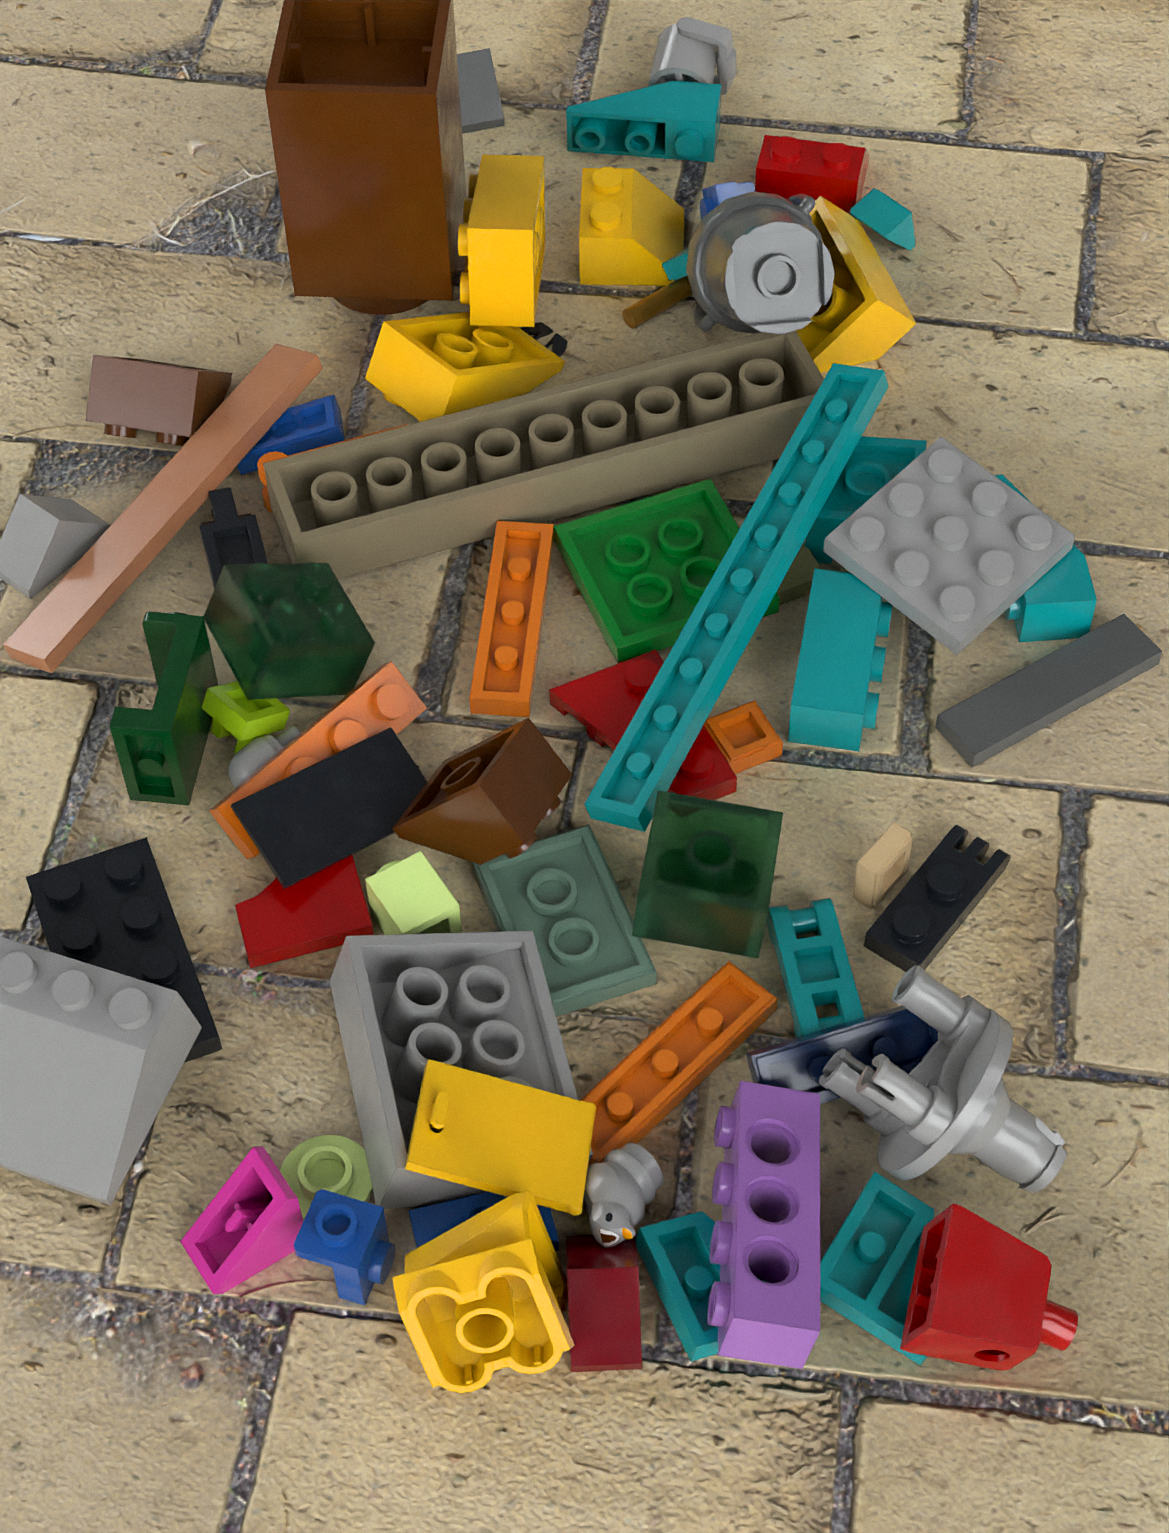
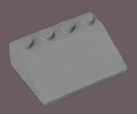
[330,931,593,1209]
[0,936,202,1206]

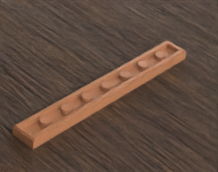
[3,344,323,673]

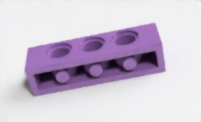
[708,1081,820,1369]

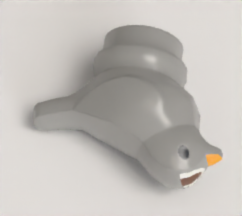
[583,1143,664,1248]

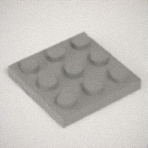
[823,437,1075,655]

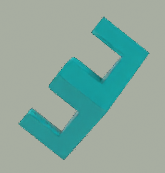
[805,436,927,564]

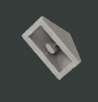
[0,494,111,599]

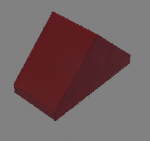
[566,1235,642,1372]

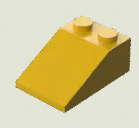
[365,312,565,422]

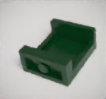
[109,612,218,806]

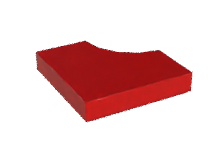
[235,855,374,968]

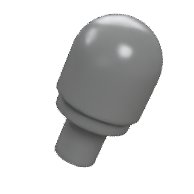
[228,726,301,788]

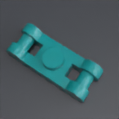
[766,898,864,1038]

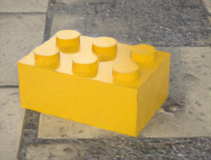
[458,154,546,327]

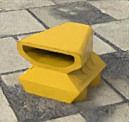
[392,1190,575,1393]

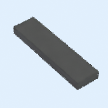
[935,614,1162,768]

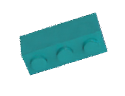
[788,568,893,752]

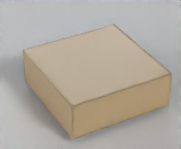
[853,822,913,909]

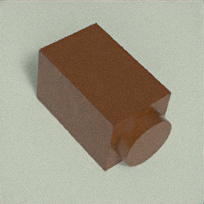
[265,0,466,315]

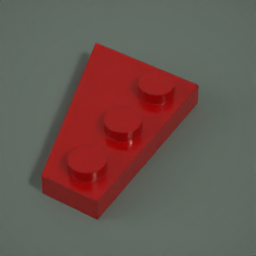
[549,649,737,813]

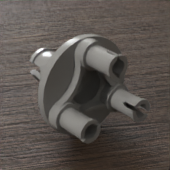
[819,965,1067,1193]

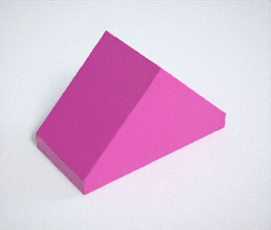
[180,1146,303,1295]

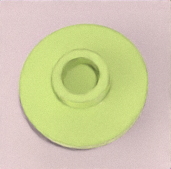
[280,1135,373,1221]

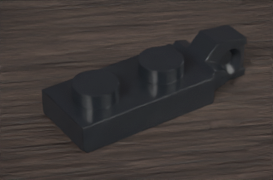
[199,487,280,626]

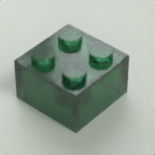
[204,562,375,700]
[632,790,783,958]

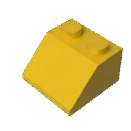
[579,167,684,286]

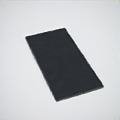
[231,727,427,890]

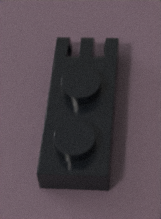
[864,824,1011,972]

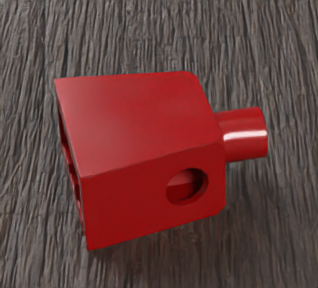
[900,1203,1078,1371]

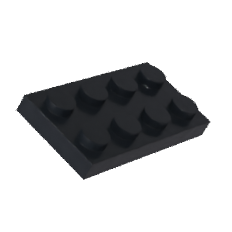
[26,837,222,1063]

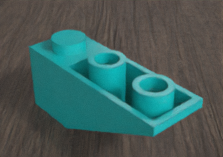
[566,81,722,162]
[994,474,1097,643]

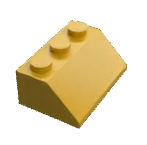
[796,196,917,373]

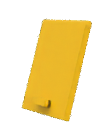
[405,1059,596,1216]

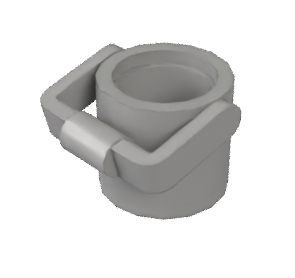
[648,17,737,95]

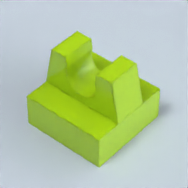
[201,677,291,754]

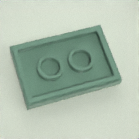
[472,824,657,1017]

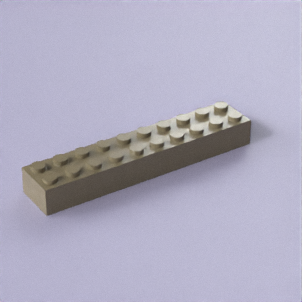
[263,331,824,589]

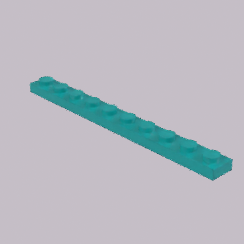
[584,363,889,832]

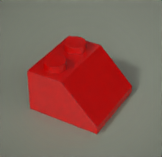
[755,135,869,218]

